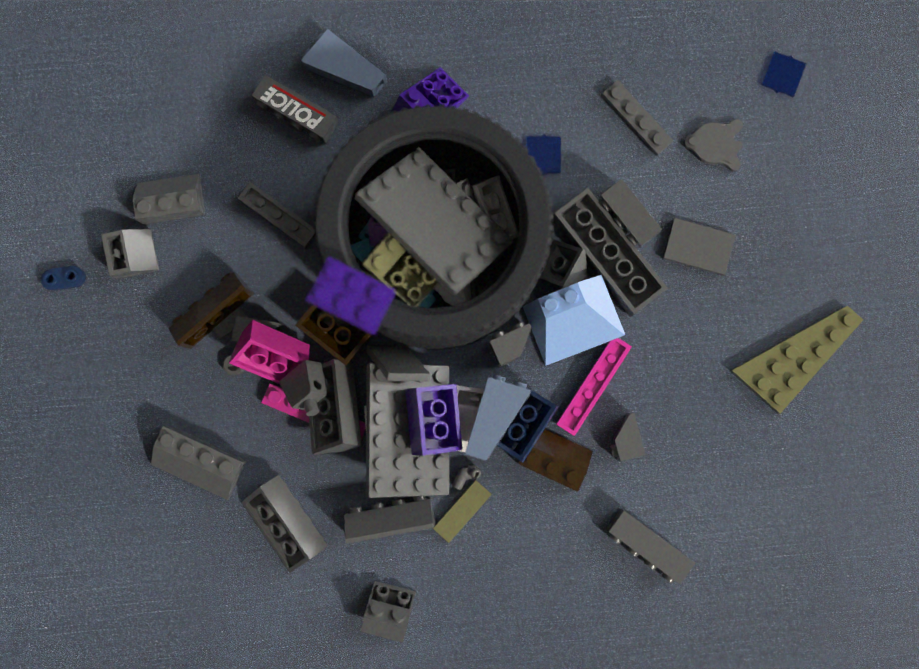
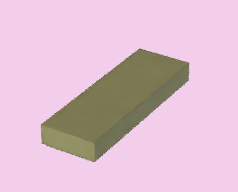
[433,480,492,543]

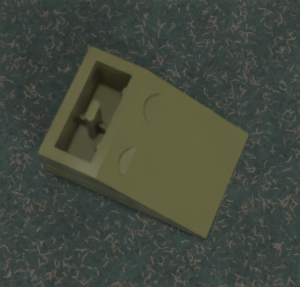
[358,232,438,307]

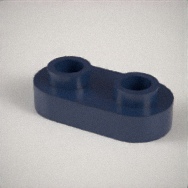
[41,266,86,291]

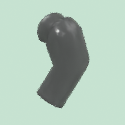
[452,465,481,490]

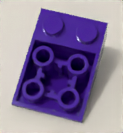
[393,67,469,112]

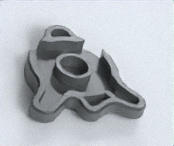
[684,119,743,172]

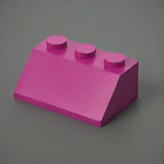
[229,320,310,384]

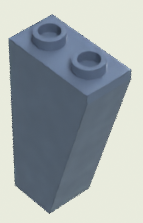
[301,29,387,97]
[465,375,531,460]

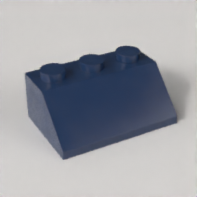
[497,387,558,462]

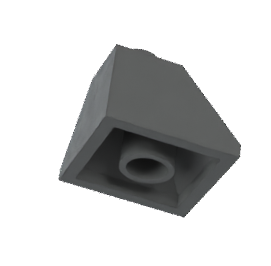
[539,240,587,290]

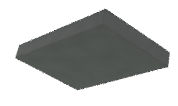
[663,218,736,276]
[366,345,430,381]

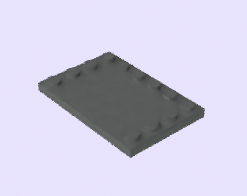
[355,148,514,297]

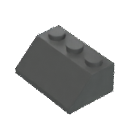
[133,174,205,224]
[600,179,662,247]

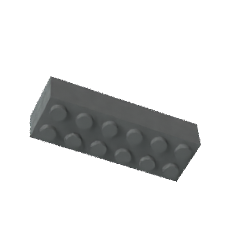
[553,188,668,317]

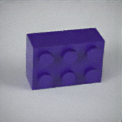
[307,257,396,335]
[405,384,463,455]

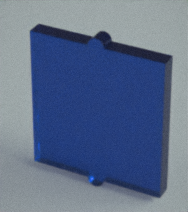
[762,52,807,97]
[527,134,561,175]

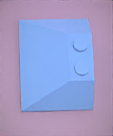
[523,275,625,366]

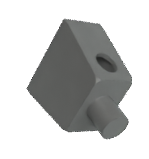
[279,360,327,416]

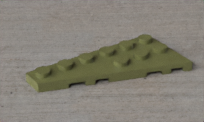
[730,306,863,414]

